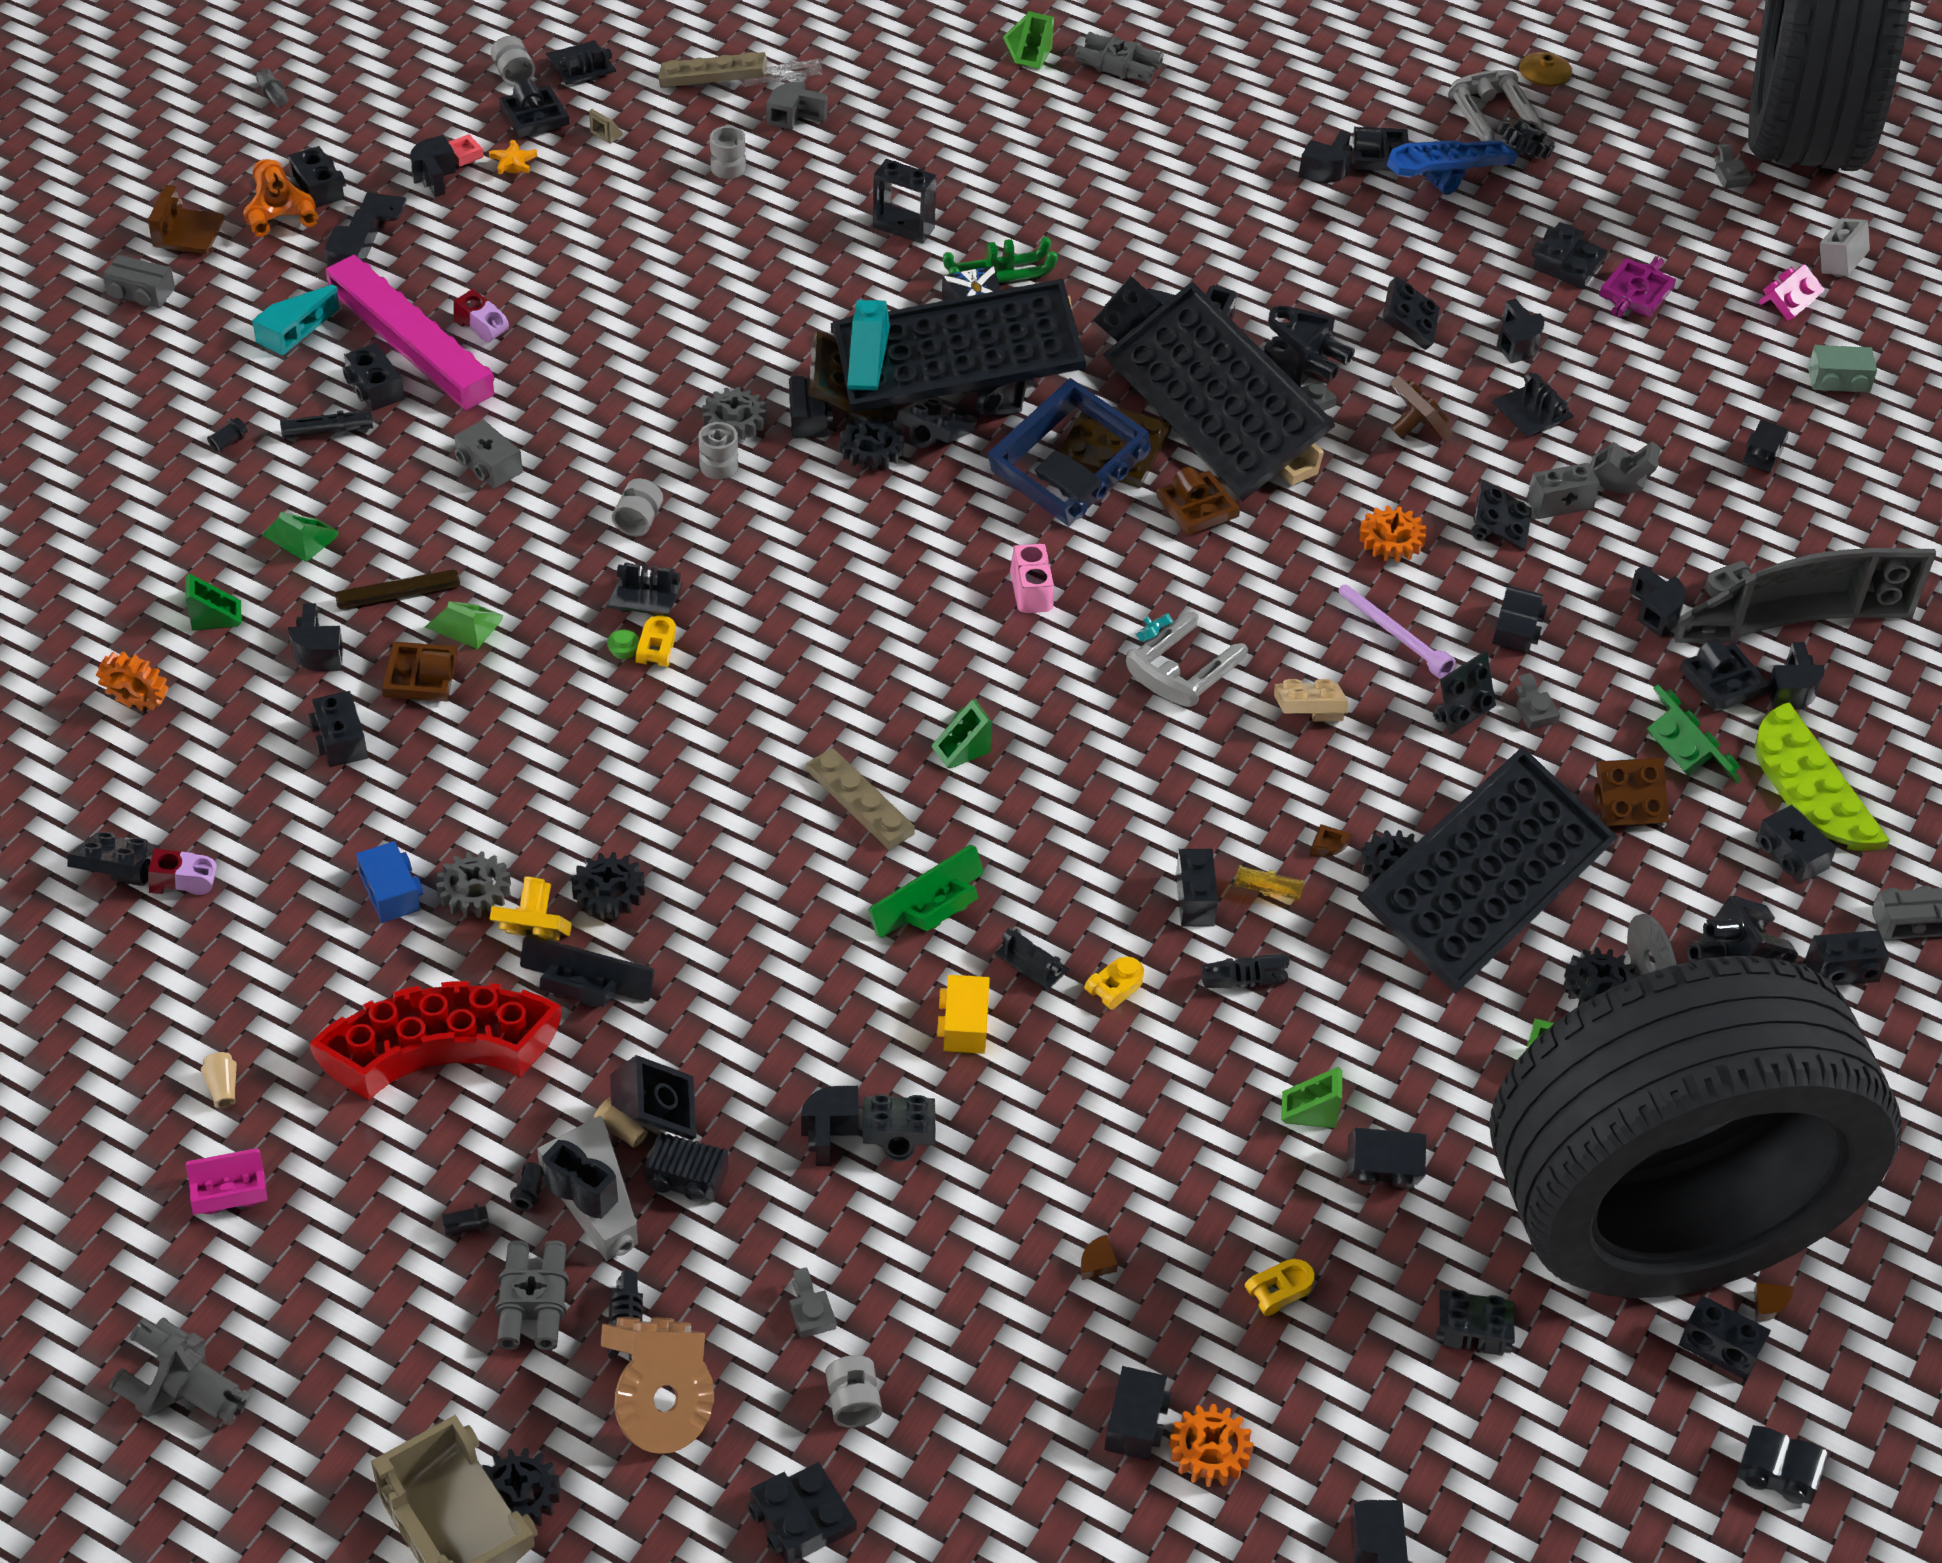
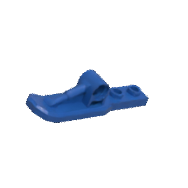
[1387,140,1518,195]

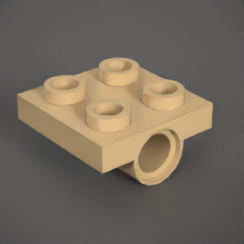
[1274,679,1348,722]

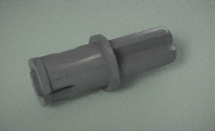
[256,68,289,108]

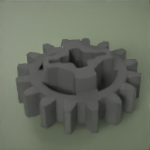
[702,387,767,440]
[436,851,511,918]

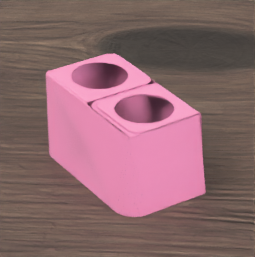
[1010,544,1054,613]

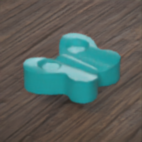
[1136,613,1173,642]

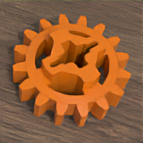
[1359,505,1426,562]
[96,652,169,711]
[1169,1404,1254,1487]

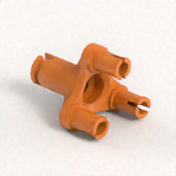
[243,159,319,237]

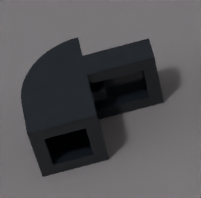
[1298,131,1353,183]
[410,135,456,197]
[1496,298,1544,364]
[1742,419,1789,473]
[1630,565,1686,637]
[288,603,344,671]
[1768,642,1825,710]
[801,1085,859,1166]

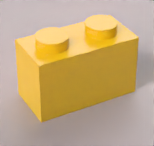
[937,975,990,1054]

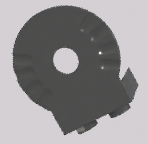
[1627,914,1677,976]

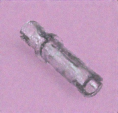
[741,58,822,87]

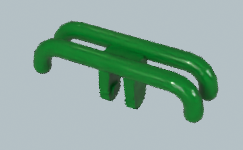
[943,237,1058,284]

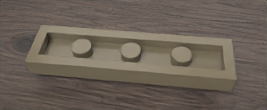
[658,52,767,88]
[807,748,915,850]

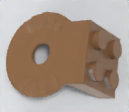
[601,1317,714,1454]

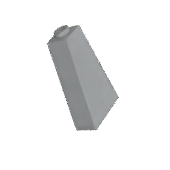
[537,1115,638,1261]

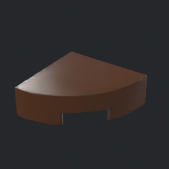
[1310,824,1352,857]
[1080,1235,1118,1280]
[1754,1283,1793,1321]

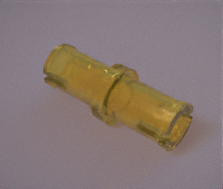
[1234,865,1304,901]

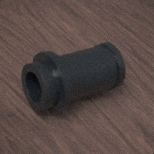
[207,417,248,453]
[510,1162,544,1211]
[442,1203,490,1237]

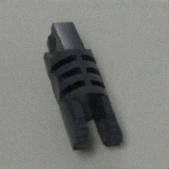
[1201,953,1290,989]
[607,1270,643,1361]

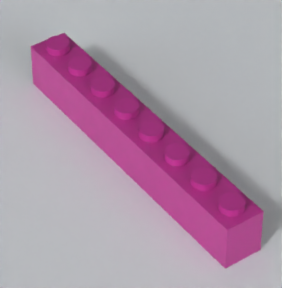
[326,255,495,411]

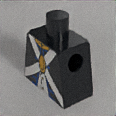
[942,266,1000,301]

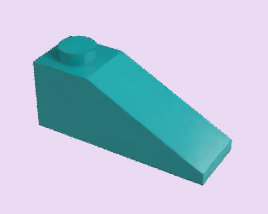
[252,284,340,356]
[847,300,890,390]

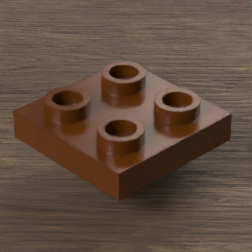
[1157,467,1240,536]
[382,642,458,702]
[1594,758,1670,827]

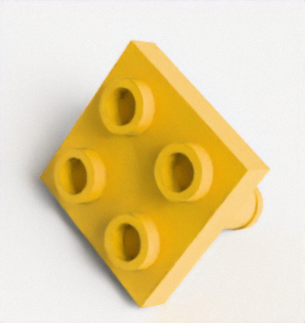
[489,877,572,941]

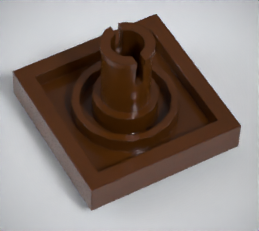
[1389,375,1454,442]

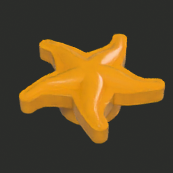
[489,140,537,174]

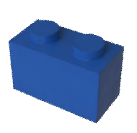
[356,841,423,923]

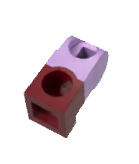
[453,288,509,342]
[148,848,217,895]

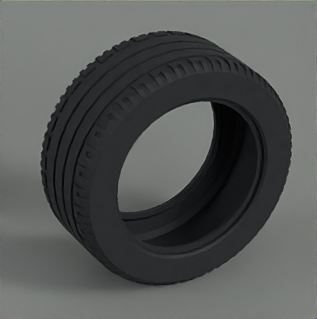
[1748,0,1911,171]
[1489,956,1902,1298]

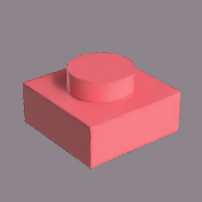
[449,134,484,167]

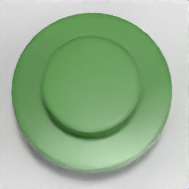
[607,630,639,659]

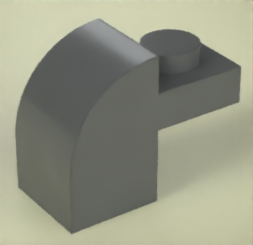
[766,82,828,130]
[1590,441,1661,494]

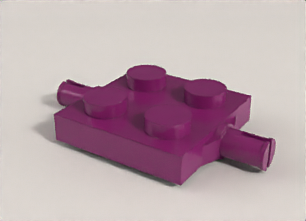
[1599,256,1676,318]

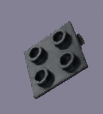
[546,40,616,85]
[1093,275,1163,342]
[1492,372,1574,437]
[1471,480,1532,551]
[607,562,683,616]
[1433,651,1496,734]
[1436,1289,1515,1356]

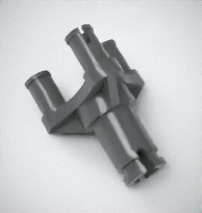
[108,1317,251,1426]

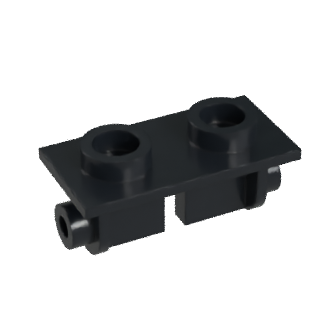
[995,928,1069,991]

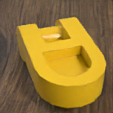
[636,615,676,667]
[1084,957,1144,1010]
[1245,1259,1314,1316]

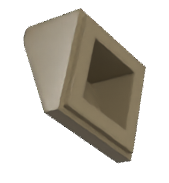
[589,109,623,144]

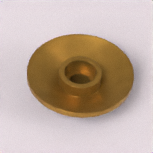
[1519,52,1572,87]

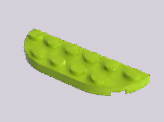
[1755,702,1890,851]

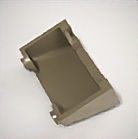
[371,1414,538,1563]

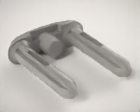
[1448,70,1543,141]
[1126,612,1248,707]

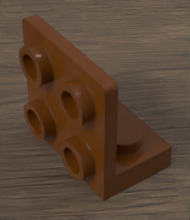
[148,185,224,254]

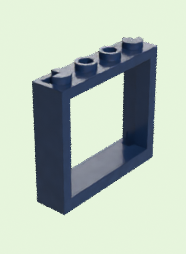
[987,378,1151,527]

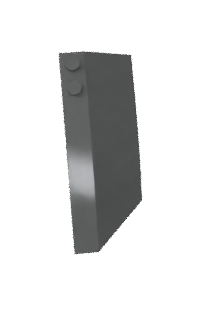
[1674,548,1936,643]

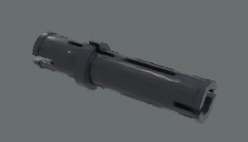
[280,409,373,439]

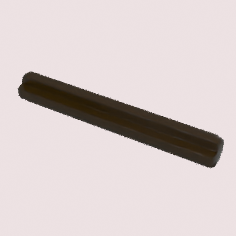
[335,569,460,609]

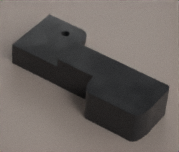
[325,192,407,267]
[1350,1500,1408,1563]

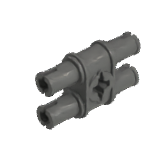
[1075,32,1164,83]
[495,1240,569,1350]

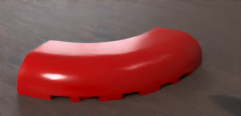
[309,981,562,1101]

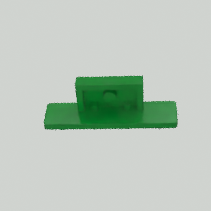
[1646,684,1742,784]
[868,845,984,938]

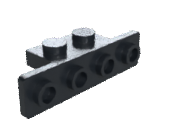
[520,934,655,1007]

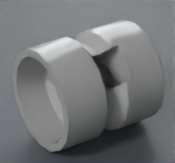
[491,36,535,86]
[710,126,746,179]
[699,422,738,480]
[612,478,663,537]
[825,1355,882,1428]

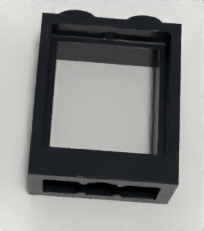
[873,159,937,244]

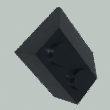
[610,1055,697,1140]

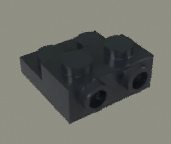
[1532,222,1608,289]
[747,1462,857,1563]

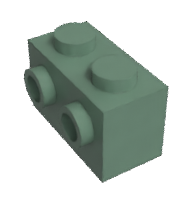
[1808,345,1877,392]

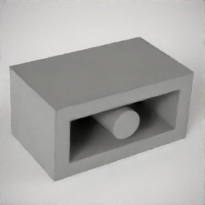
[1820,218,1870,277]

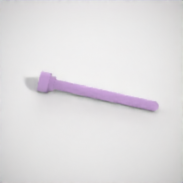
[1339,585,1456,679]

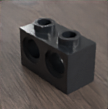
[288,146,346,208]
[342,343,405,411]
[1678,1295,1771,1381]

